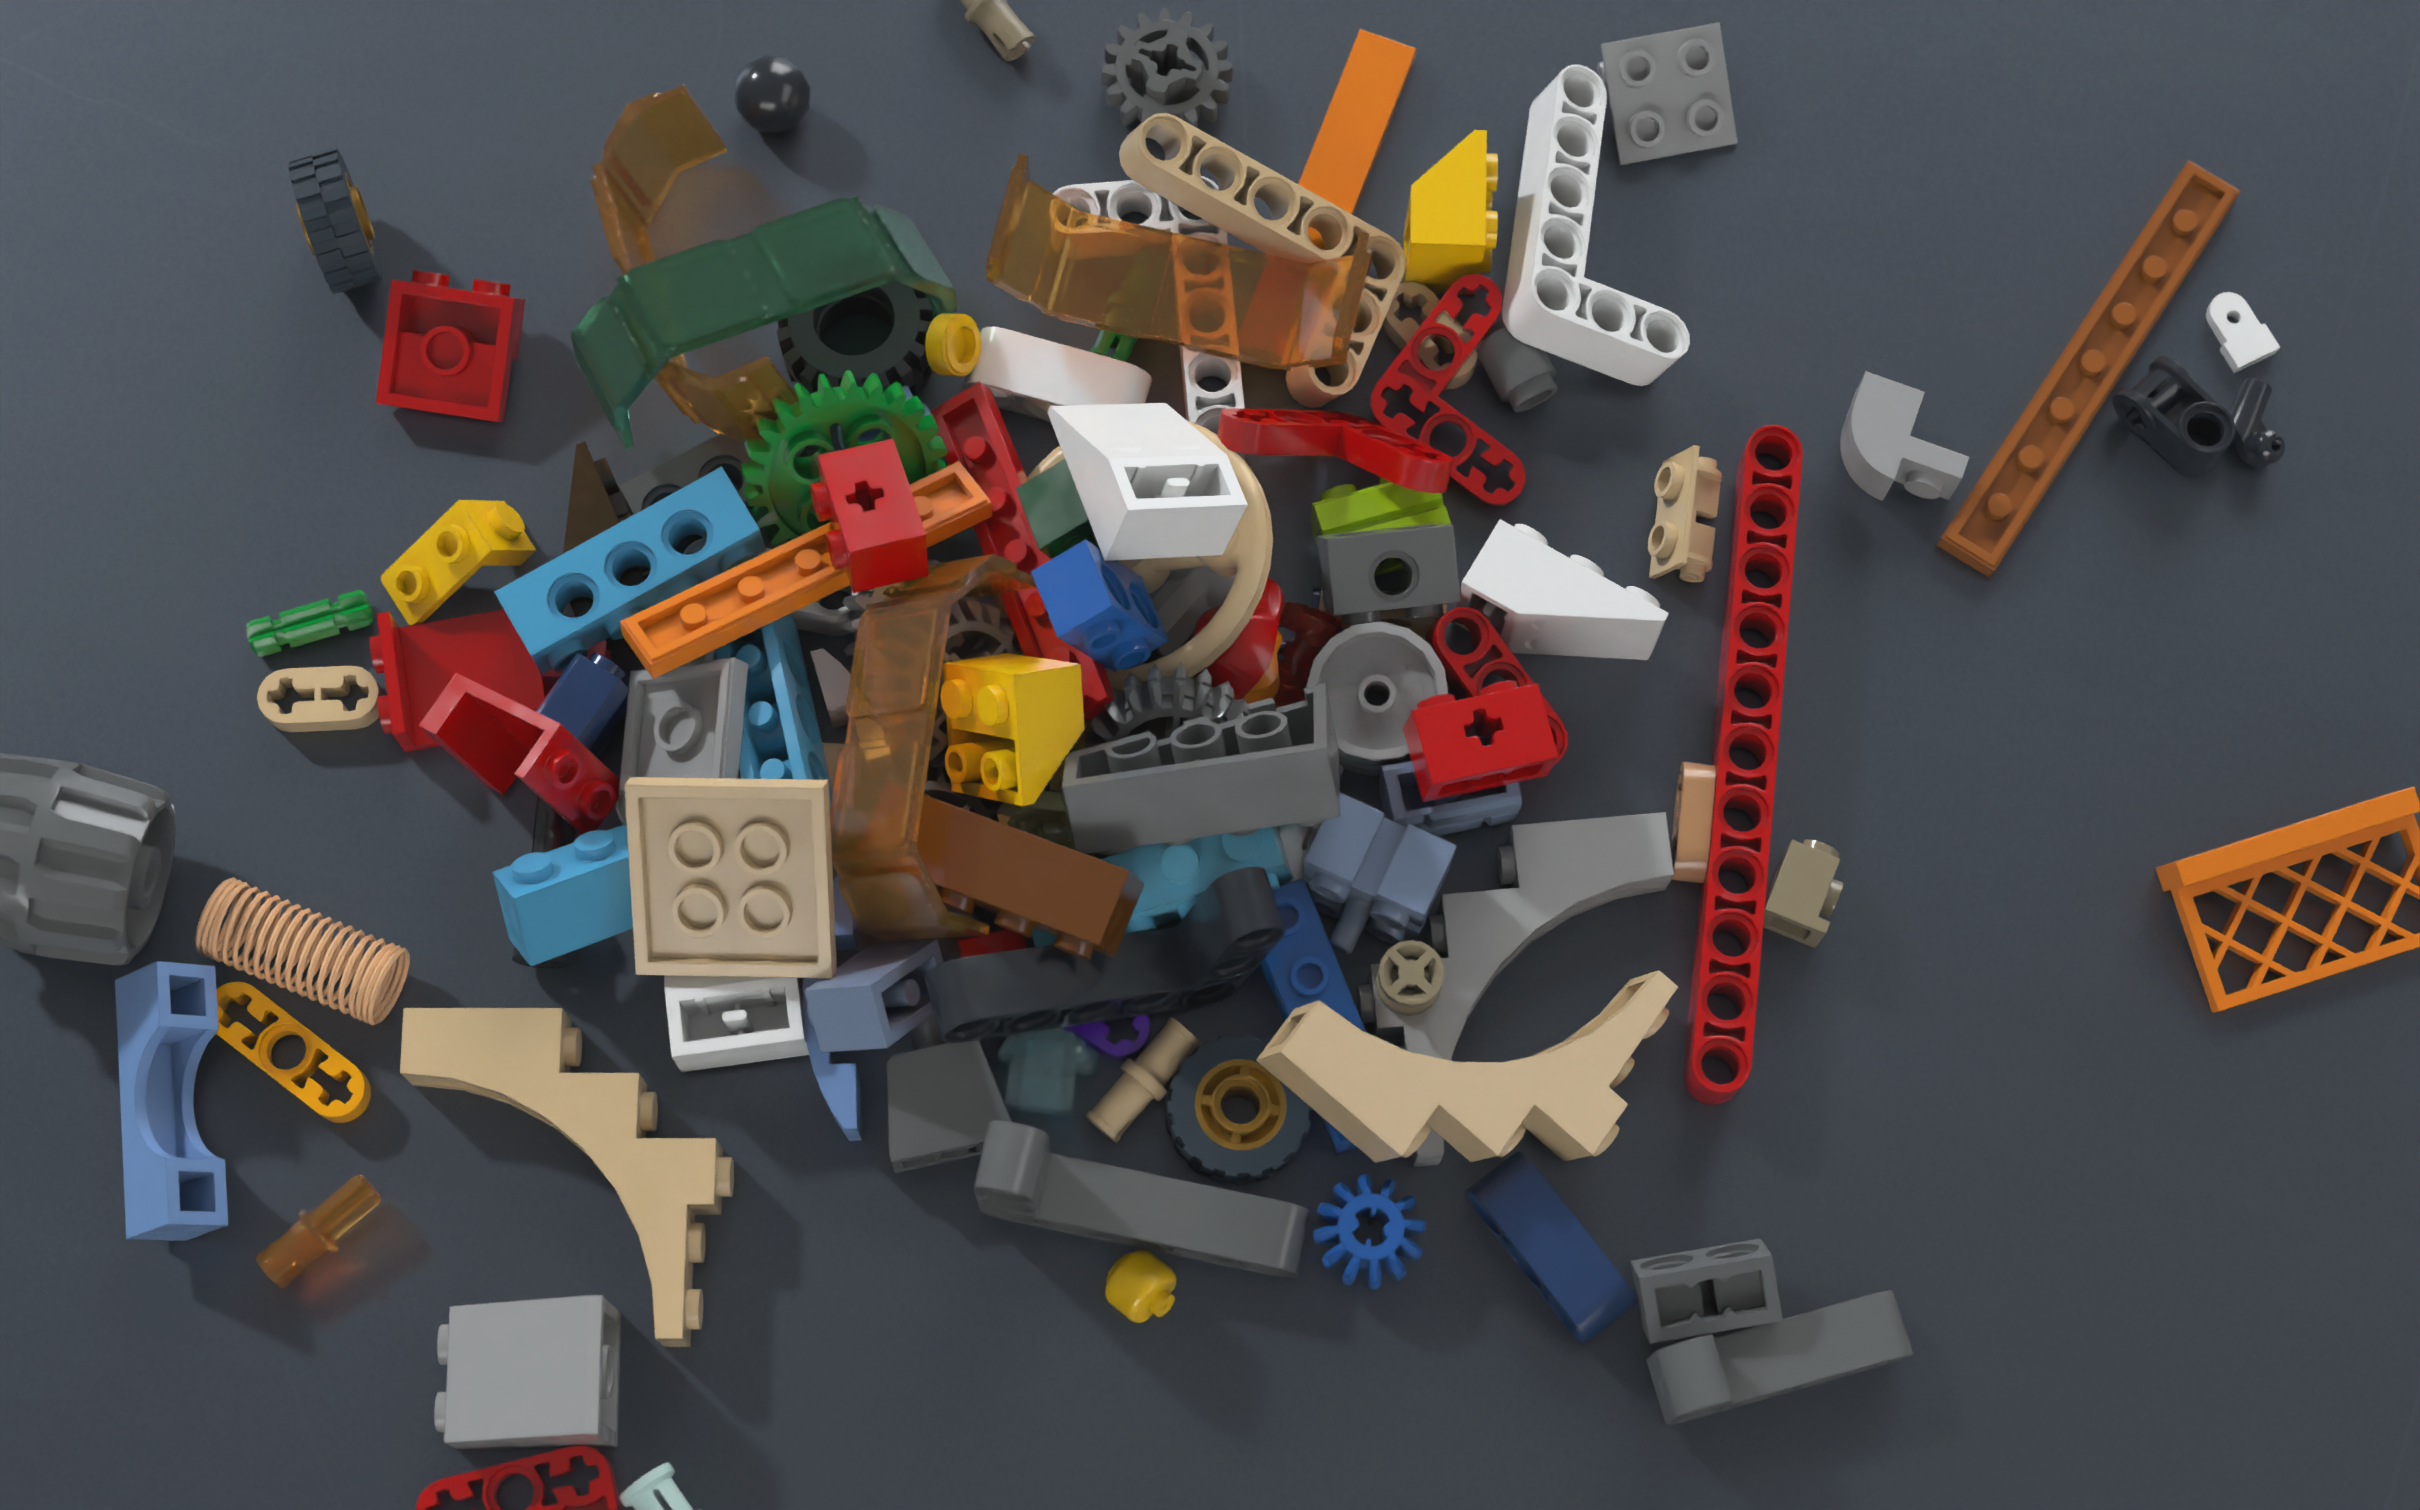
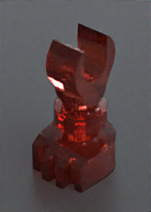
[1274,601,1342,708]

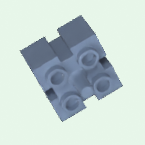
[1302,793,1457,954]

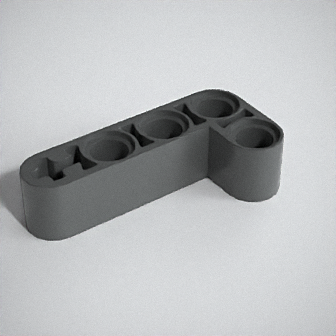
[1646,1290,1914,1426]

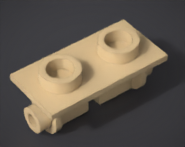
[1648,445,1722,582]

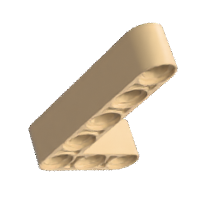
[1119,113,1406,408]

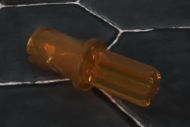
[255,1175,381,1289]

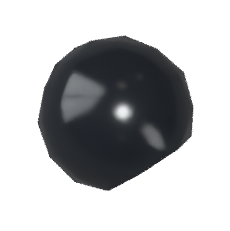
[734,56,810,133]

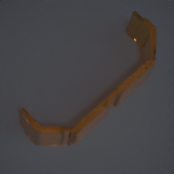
[590,84,797,443]
[986,153,1373,371]
[830,554,1037,940]

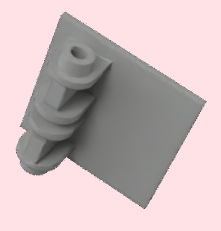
[1597,22,1738,165]

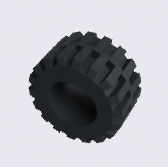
[776,248,934,396]

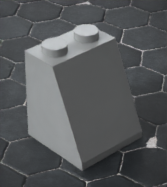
[434,1295,621,1449]

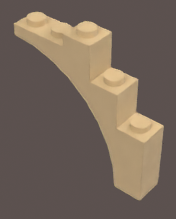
[1257,970,1678,1163]
[400,1008,734,1347]

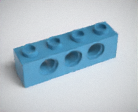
[494,467,766,675]
[715,614,844,849]

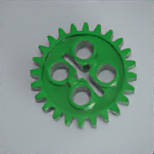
[740,370,948,546]

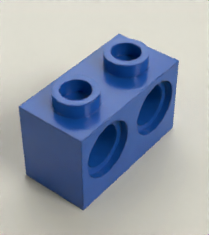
[1031,539,1169,672]

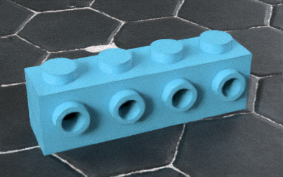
[1032,826,1294,947]

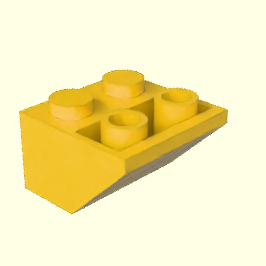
[1403,130,1498,295]
[941,653,1084,806]

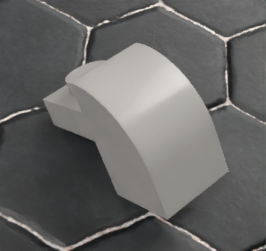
[1840,371,1969,501]

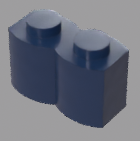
[536,653,629,758]

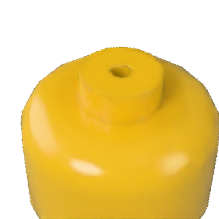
[1105,1250,1177,1323]

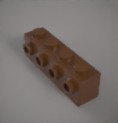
[861,783,1145,960]

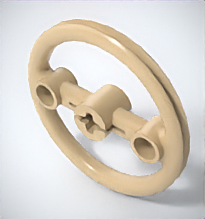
[992,420,1273,690]

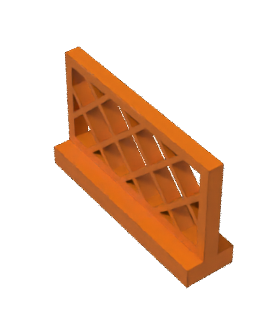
[2155,786,2420,1013]

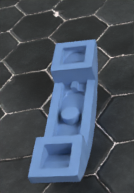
[802,871,862,1141]

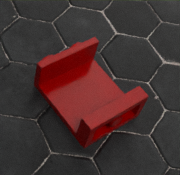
[370,609,550,752]
[419,673,620,835]

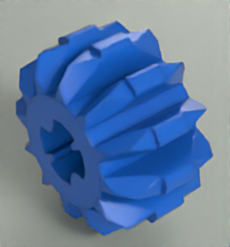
[1313,1174,1426,1289]

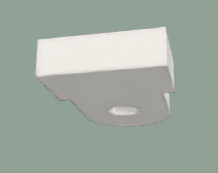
[2206,292,2280,374]

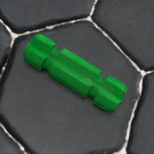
[246,590,373,657]

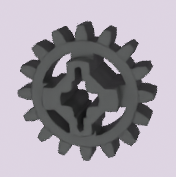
[1101,8,1233,128]

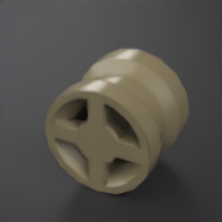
[1375,940,1445,1016]

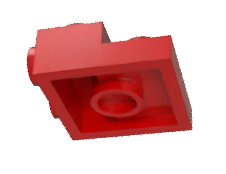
[376,270,526,422]

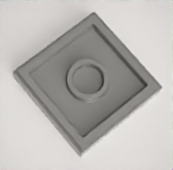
[618,657,748,798]

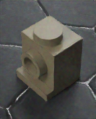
[1763,839,1843,948]

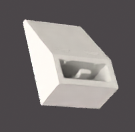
[1047,403,1248,561]
[1455,519,1669,660]
[664,975,809,1072]

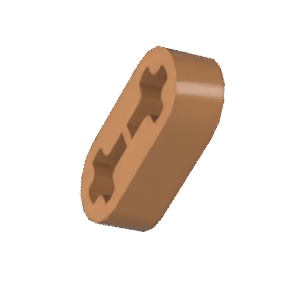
[1671,762,1716,884]

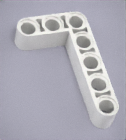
[1502,64,1690,386]
[1045,176,1245,459]

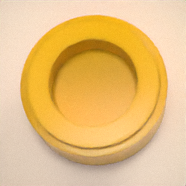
[925,313,981,377]

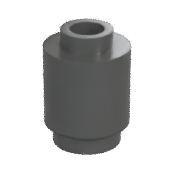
[1476,318,1558,413]

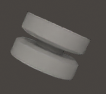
[1306,621,1448,776]

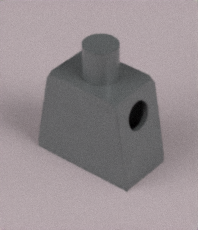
[887,1014,1011,1173]

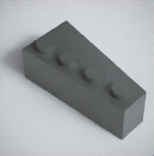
[1062,683,1340,855]

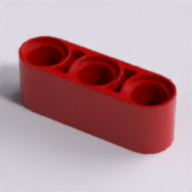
[1425,607,1568,764]

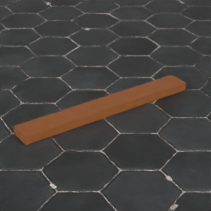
[1937,160,2241,578]

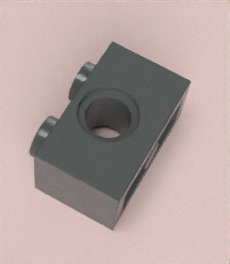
[1317,522,1461,625]

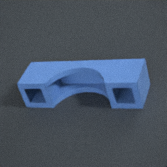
[115,961,228,1241]

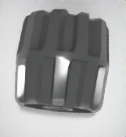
[0,753,176,966]

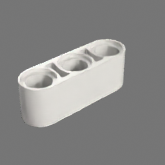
[962,327,1152,422]

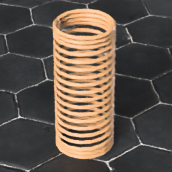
[195,877,410,1026]

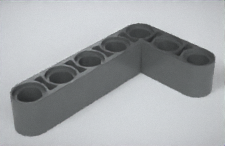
[974,1121,1310,1277]

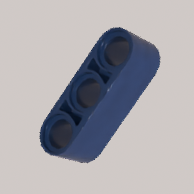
[1465,1151,1637,1344]

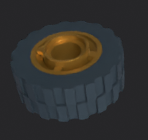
[288,148,382,294]
[1165,1034,1312,1185]

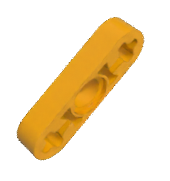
[216,982,371,1123]

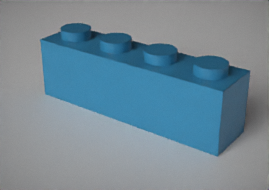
[492,824,633,966]

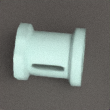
[619,1462,701,1510]

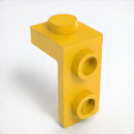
[381,500,536,625]

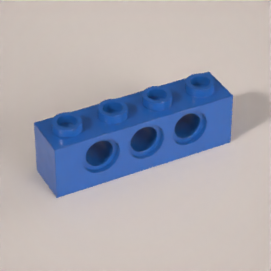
[1259,878,1366,1156]

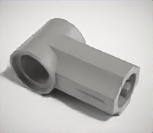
[1150,566,1236,660]

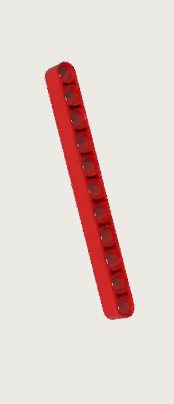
[1683,425,1803,1105]

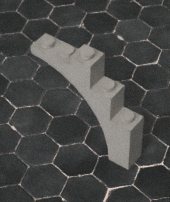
[1357,812,1674,1167]

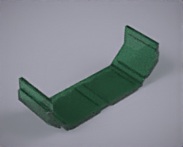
[571,196,957,450]

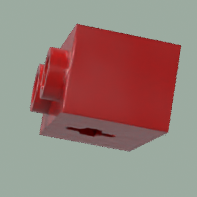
[810,439,929,593]
[1403,681,1559,802]

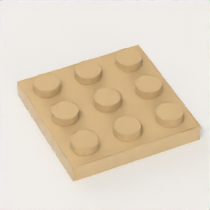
[624,777,837,978]

